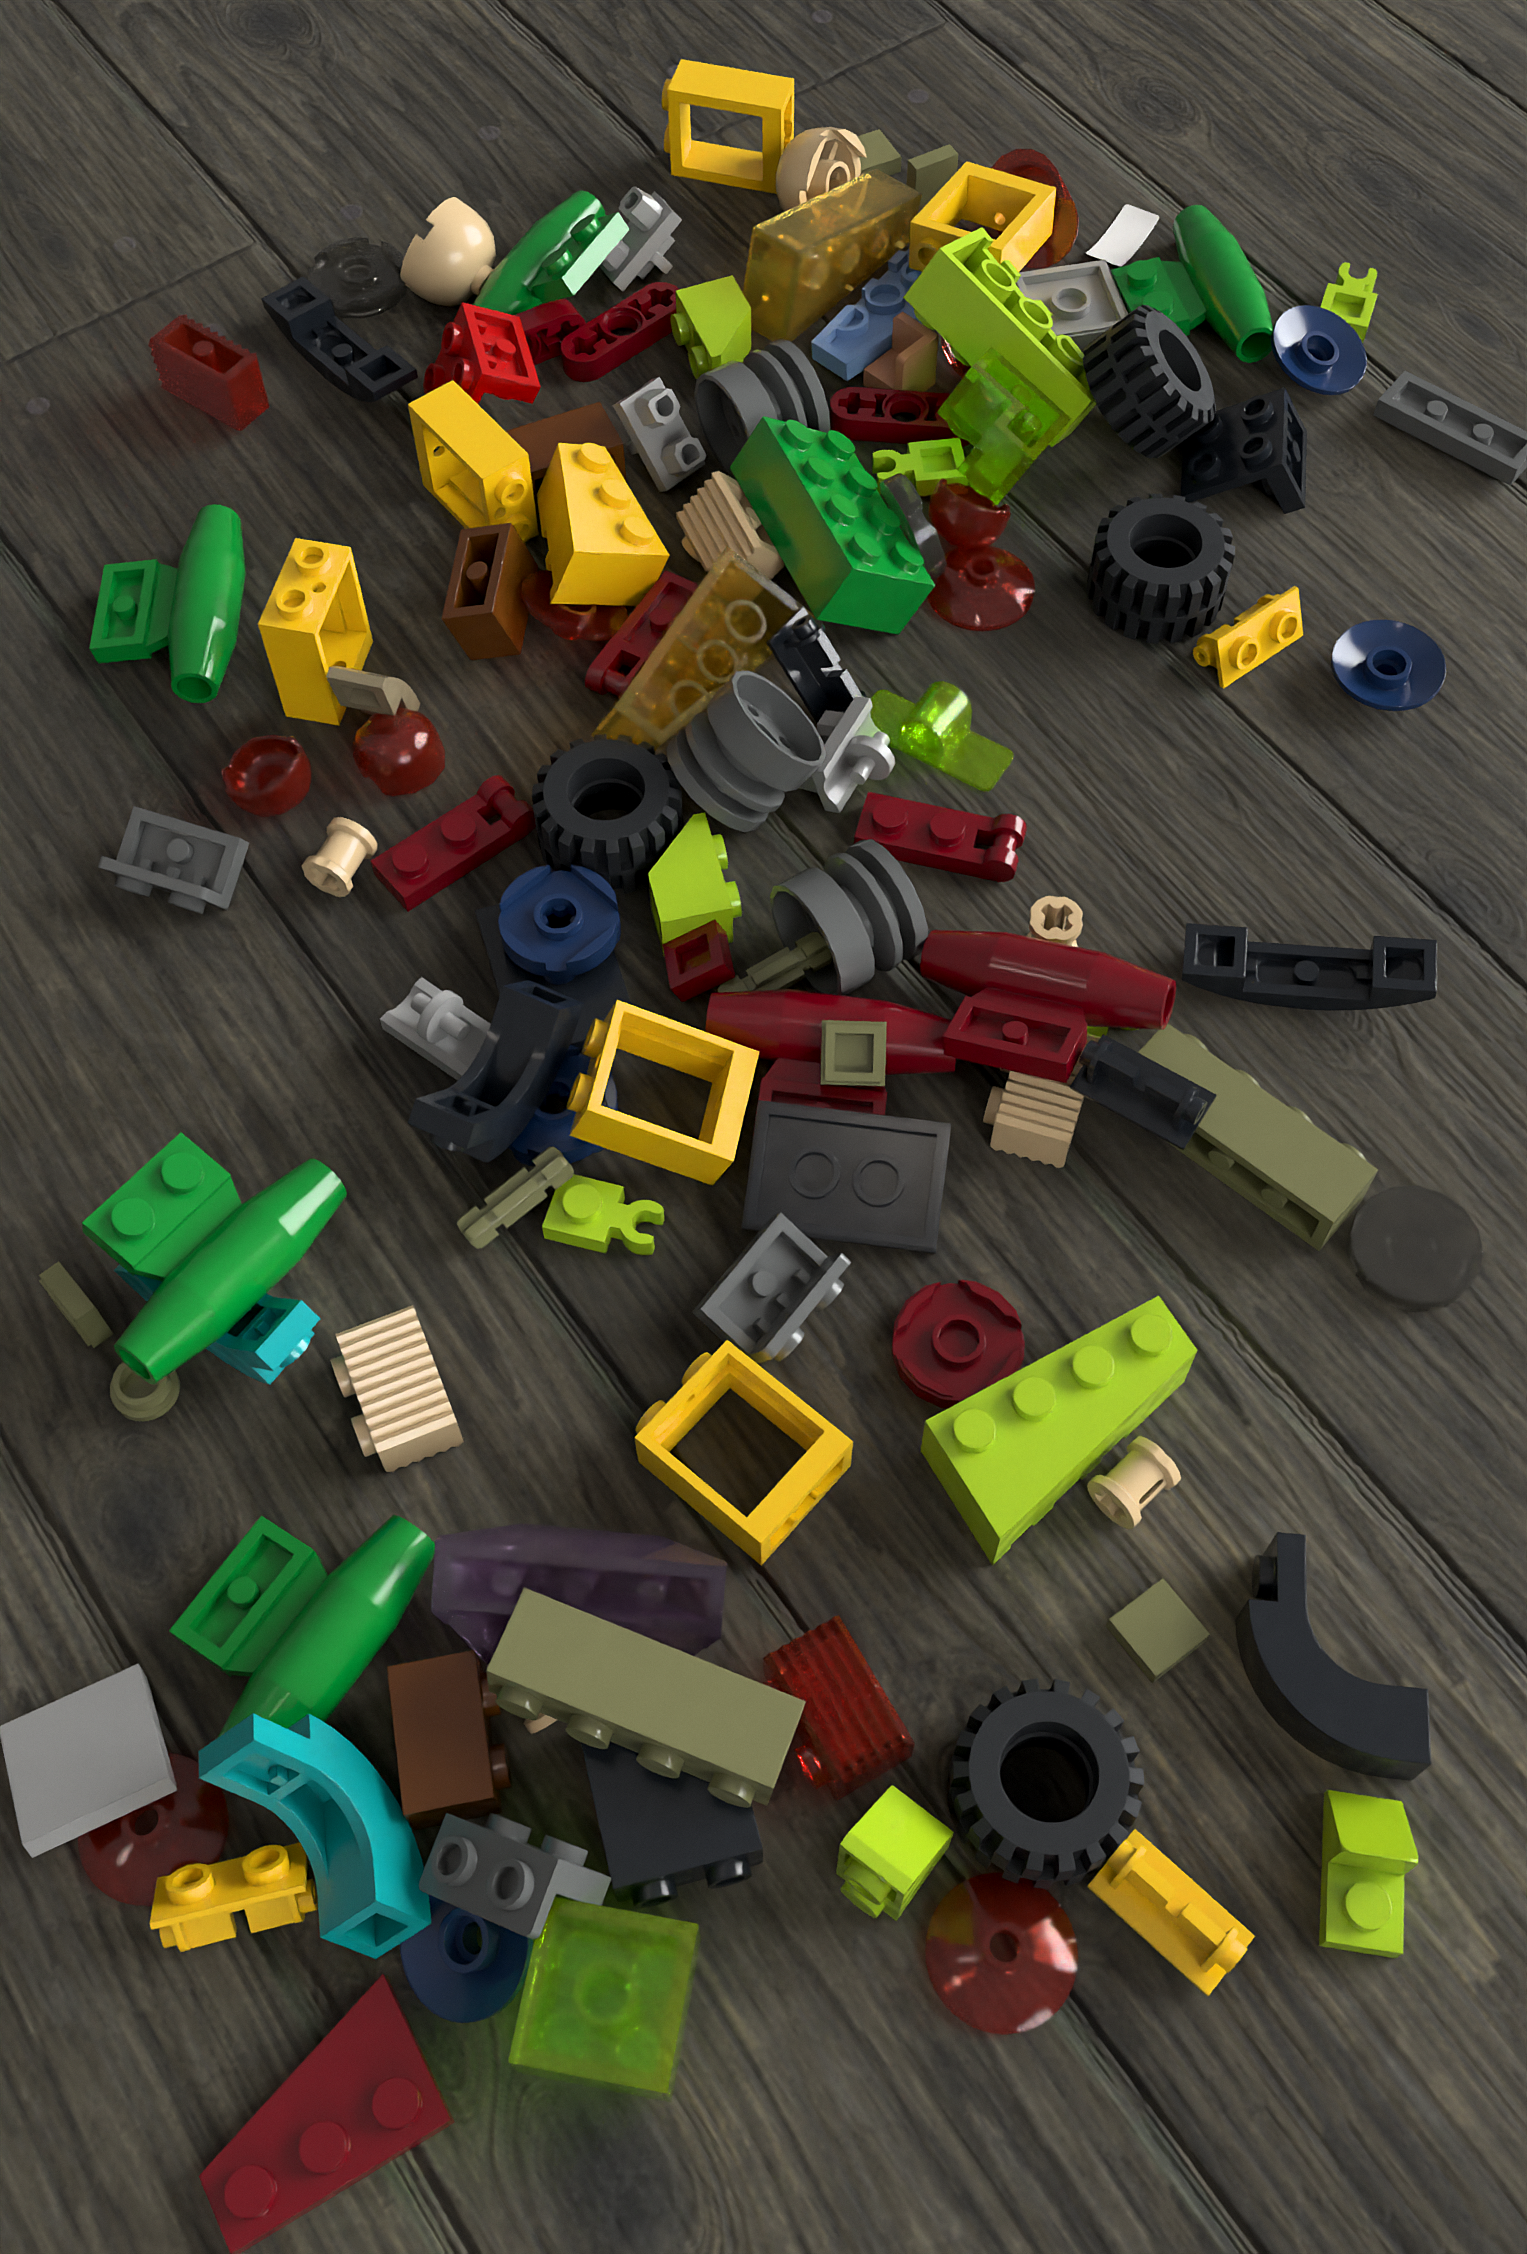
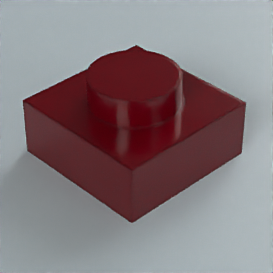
[663,920,735,1002]

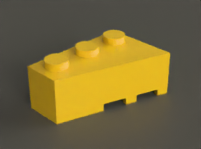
[537,443,670,606]

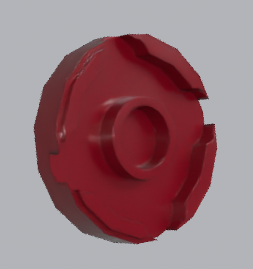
[892,1280,1025,1409]

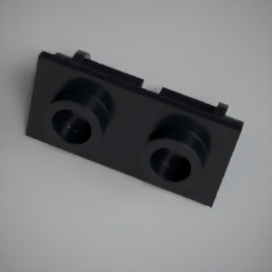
[766,606,867,723]
[1070,1034,1217,1150]

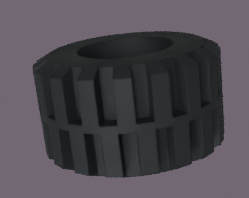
[1083,305,1216,459]
[1087,494,1235,644]
[532,734,684,894]
[947,1678,1144,1889]

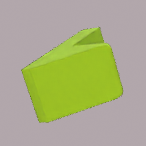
[1319,1790,1418,1958]

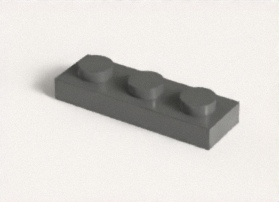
[1373,371,1527,486]

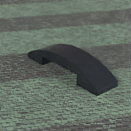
[261,277,418,402]
[1182,923,1437,1011]

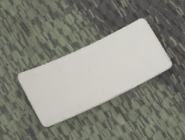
[1086,204,1159,267]

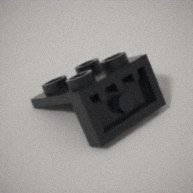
[1180,387,1307,514]

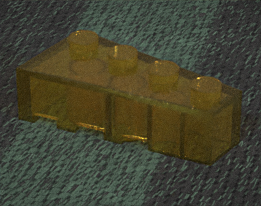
[743,169,922,342]
[591,546,816,755]

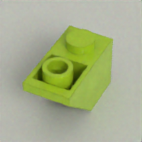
[670,275,751,379]
[648,812,742,957]
[836,1785,954,1921]

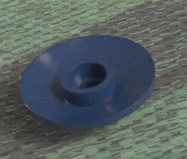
[1271,305,1367,395]
[1331,620,1446,711]
[400,1895,533,2023]

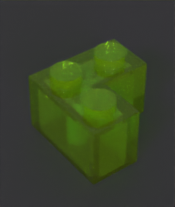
[937,347,1072,505]

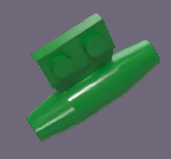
[473,190,630,315]
[1111,205,1273,363]
[89,504,246,703]
[82,1132,347,1385]
[169,1515,438,1738]

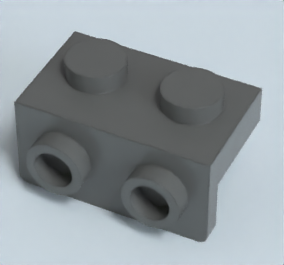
[98,806,249,914]
[692,1212,851,1364]
[419,1812,612,1939]

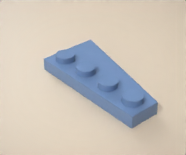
[811,249,922,381]

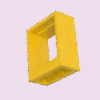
[662,59,794,194]
[909,161,1056,272]
[408,380,539,543]
[258,538,373,726]
[567,1000,759,1186]
[634,1340,853,1566]

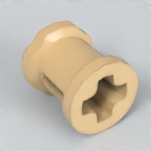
[302,817,377,897]
[1027,896,1083,947]
[1087,1436,1181,1529]

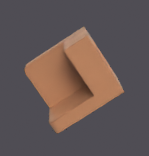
[863,312,939,392]

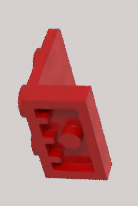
[423,302,541,405]

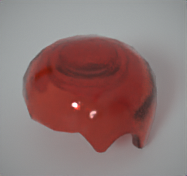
[928,478,1011,550]
[352,707,445,796]
[221,734,312,818]

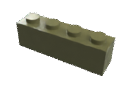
[1138,1024,1378,1251]
[486,1588,806,1808]

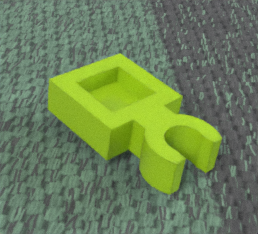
[1321,262,1378,343]
[872,438,969,497]
[542,1174,664,1255]

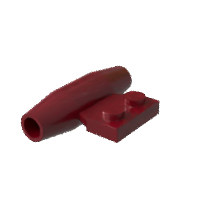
[920,930,1176,1083]
[705,989,956,1137]

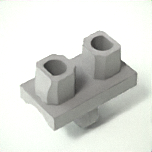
[599,187,682,291]
[613,377,706,492]
[799,696,895,813]
[380,977,491,1081]

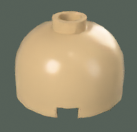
[776,127,868,235]
[400,197,496,307]

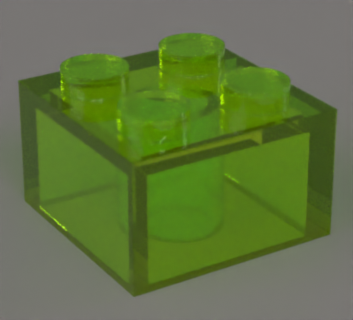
[508,1897,701,2102]

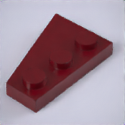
[199,1974,455,2254]

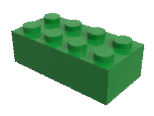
[730,416,935,635]

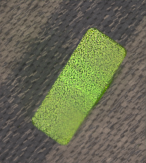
[870,681,1014,792]

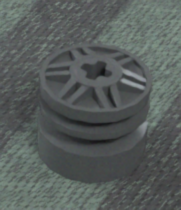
[694,339,830,480]
[666,671,826,832]
[770,839,928,996]

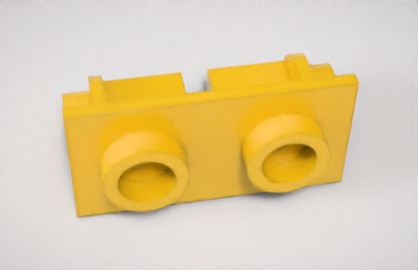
[1193,586,1303,689]
[1087,1829,1255,1997]
[149,1842,318,1952]

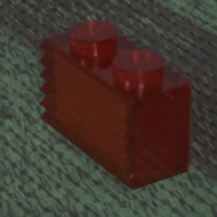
[148,314,269,431]
[761,1615,915,1801]

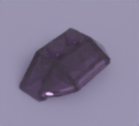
[431,1523,727,1665]

